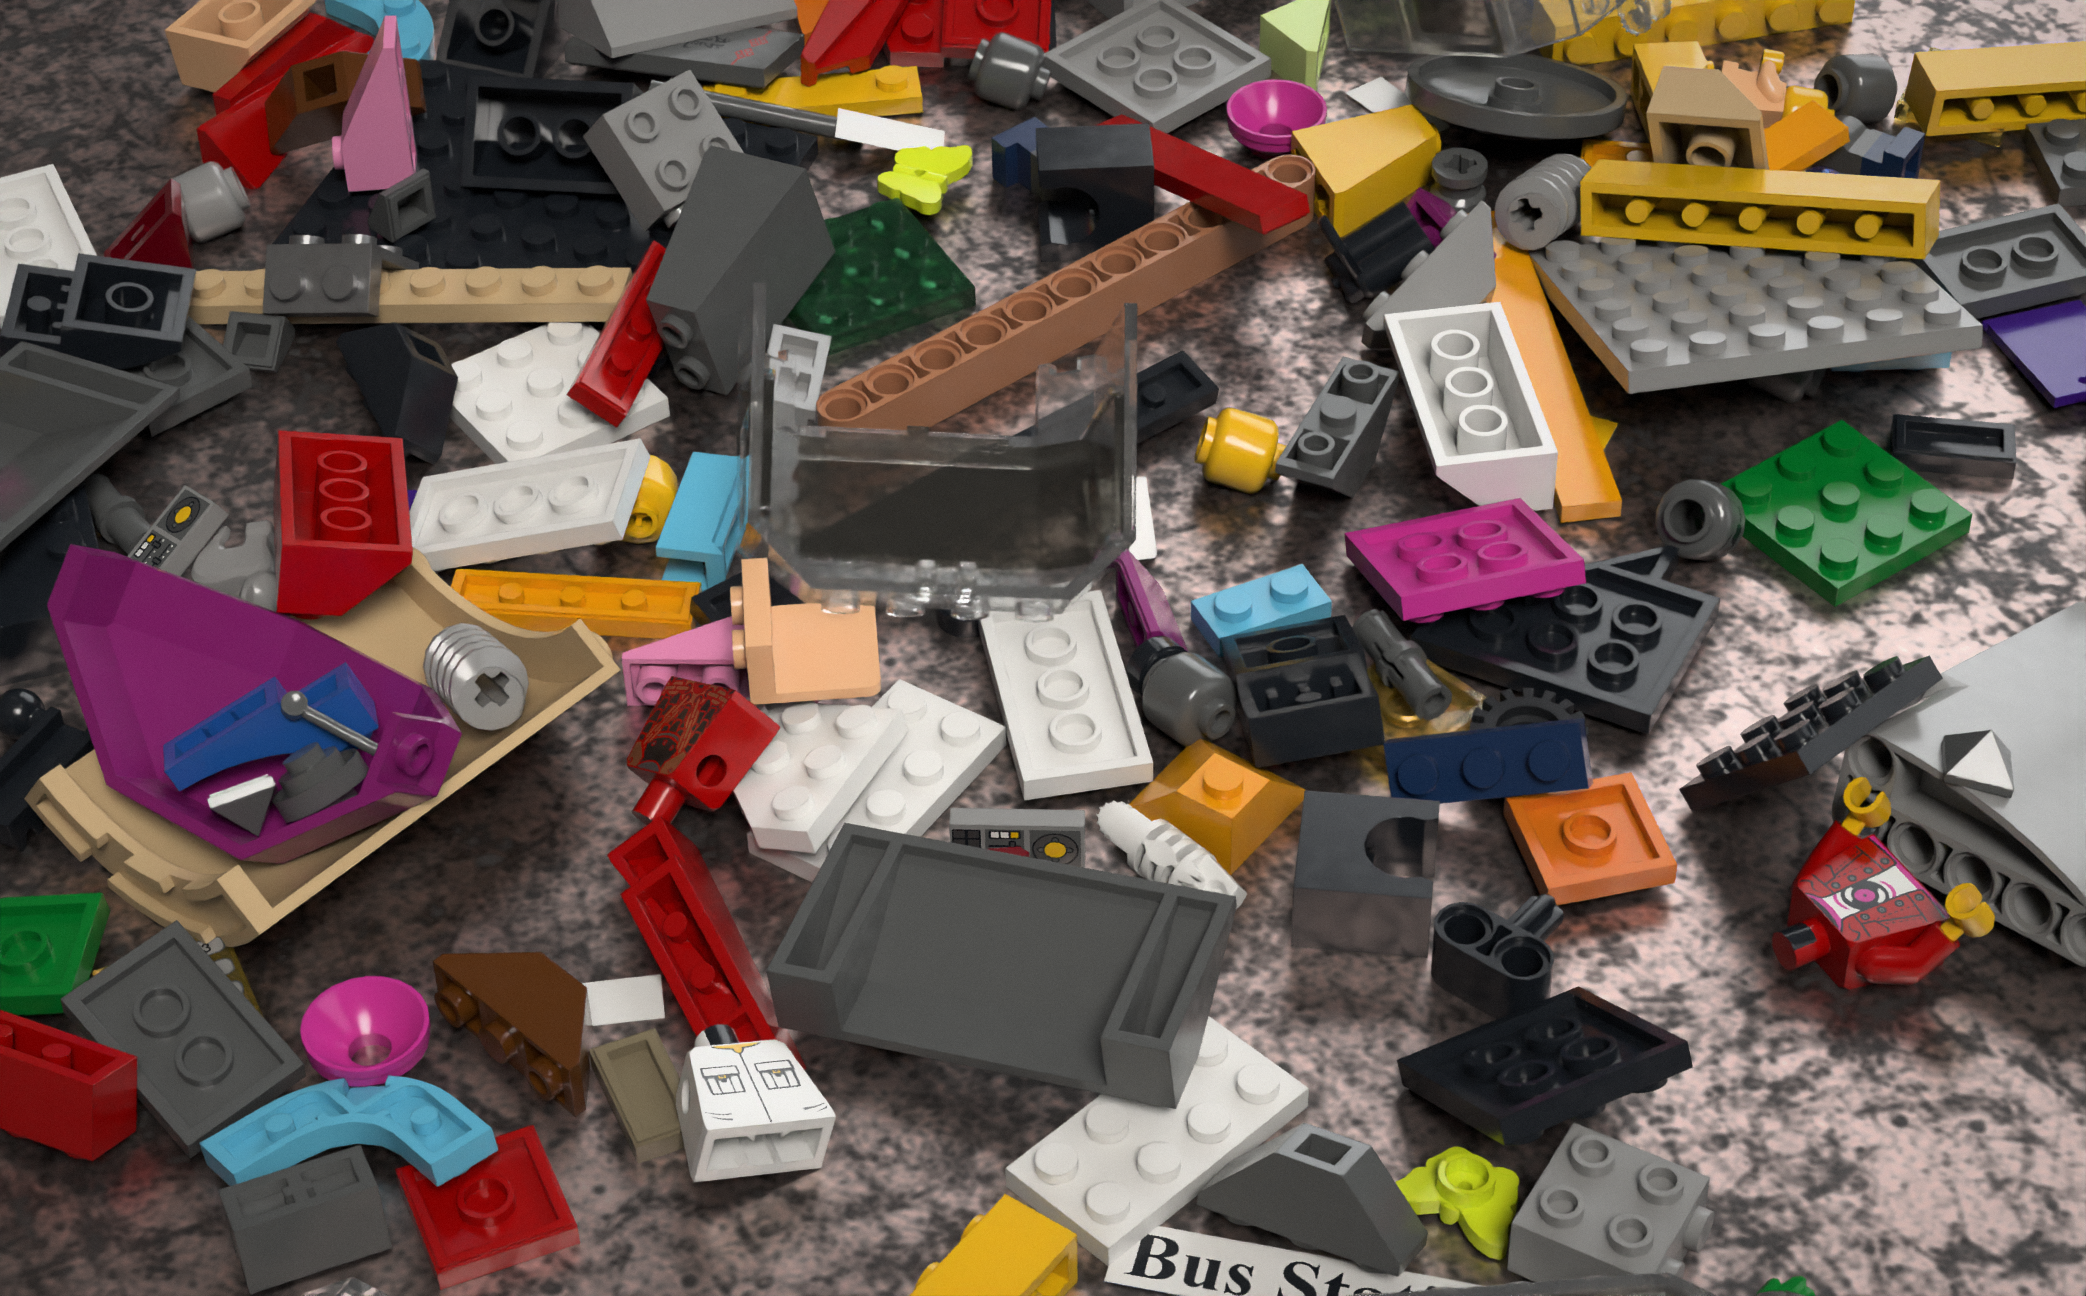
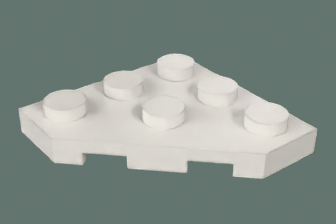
[732,697,909,853]

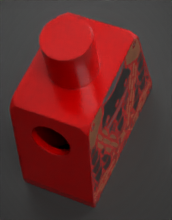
[627,676,780,825]

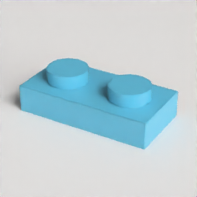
[1191,564,1332,658]

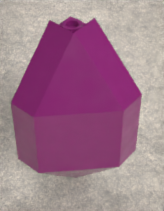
[47,544,462,864]

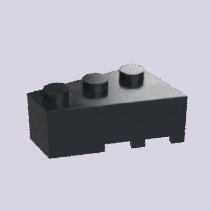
[0,485,99,686]

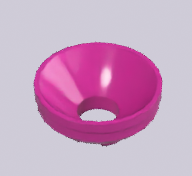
[1226,79,1327,160]
[300,976,431,1087]

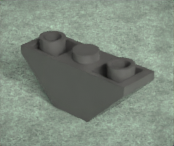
[1275,356,1399,498]
[1197,1123,1428,1277]

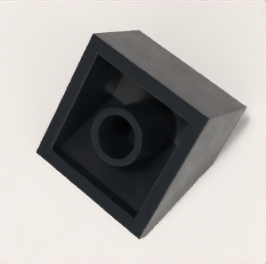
[436,0,569,78]

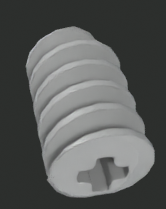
[1495,154,1592,250]
[423,623,529,731]

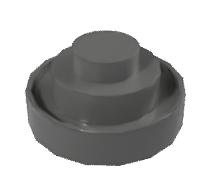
[271,742,369,823]

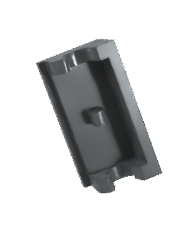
[218,1145,392,1294]

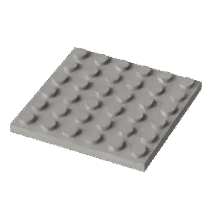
[1528,237,1983,394]

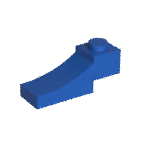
[163,662,379,792]

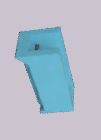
[655,452,756,591]

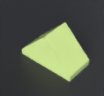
[1259,0,1331,91]

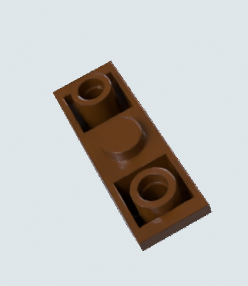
[265,51,426,155]
[432,952,594,1117]

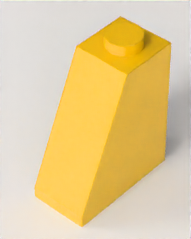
[1291,104,1441,237]

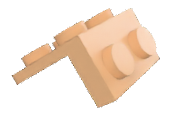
[730,558,881,705]

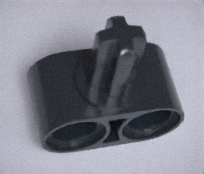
[1431,893,1564,1019]

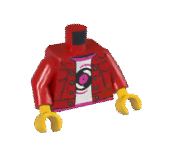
[1772,777,1995,990]

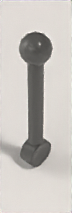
[281,691,378,756]

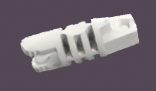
[1097,800,1247,909]

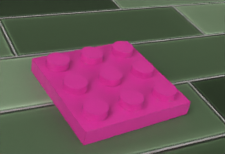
[1344,498,1586,623]

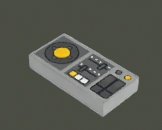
[127,485,229,577]
[949,808,1086,868]

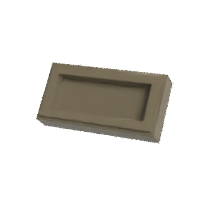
[589,1028,685,1164]

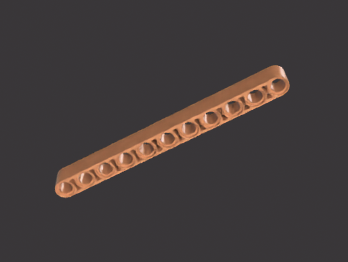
[816,155,1316,468]

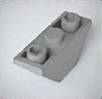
[1361,200,1496,349]

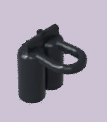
[1317,200,1435,303]

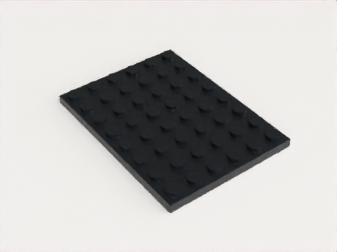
[272,59,819,331]

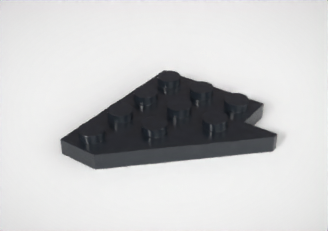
[1411,545,1720,735]

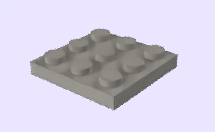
[1043,0,1271,133]

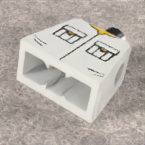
[676,1024,836,1182]

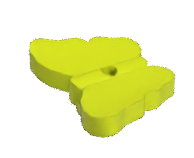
[877,145,973,215]
[1395,1147,1519,1260]

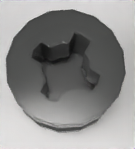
[1430,148,1488,213]

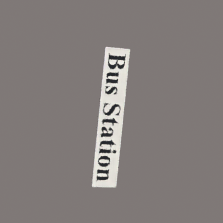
[1104,1226,1537,1296]

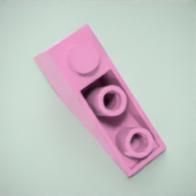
[622,616,819,706]

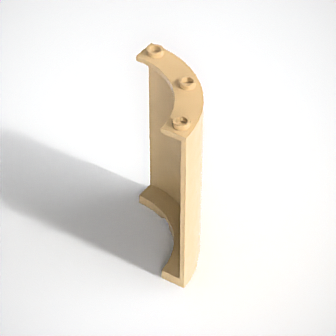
[24,547,621,947]

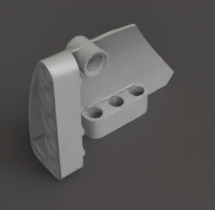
[1832,602,2086,967]

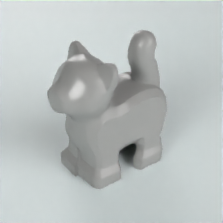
[191,520,282,614]

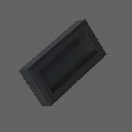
[1890,414,2016,479]

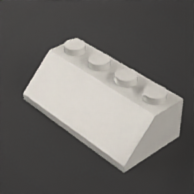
[1383,302,1558,511]

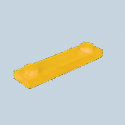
[702,65,923,127]

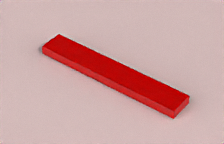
[1095,114,1310,235]

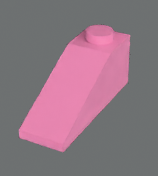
[332,15,417,192]

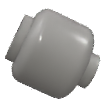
[173,161,251,244]

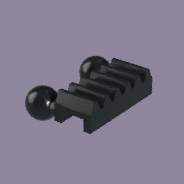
[0,688,94,852]

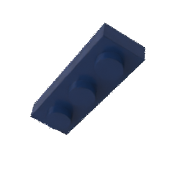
[1383,718,1593,804]

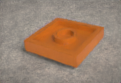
[1503,772,1677,906]

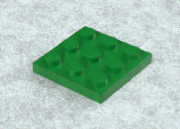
[1721,420,1972,607]

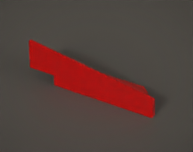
[800,0,910,86]
[196,12,374,190]
[607,816,807,1070]

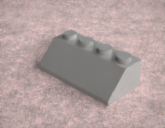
[558,0,797,58]

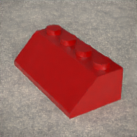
[273,430,413,620]

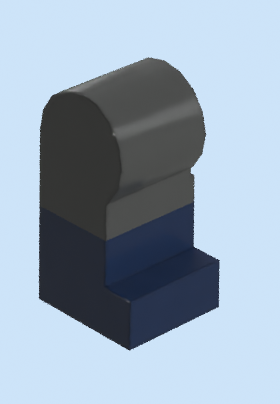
[1811,115,1925,179]
[991,117,1086,202]

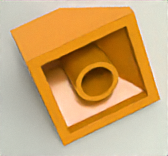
[1129,739,1306,875]

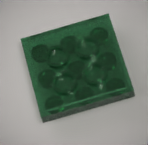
[787,198,976,356]

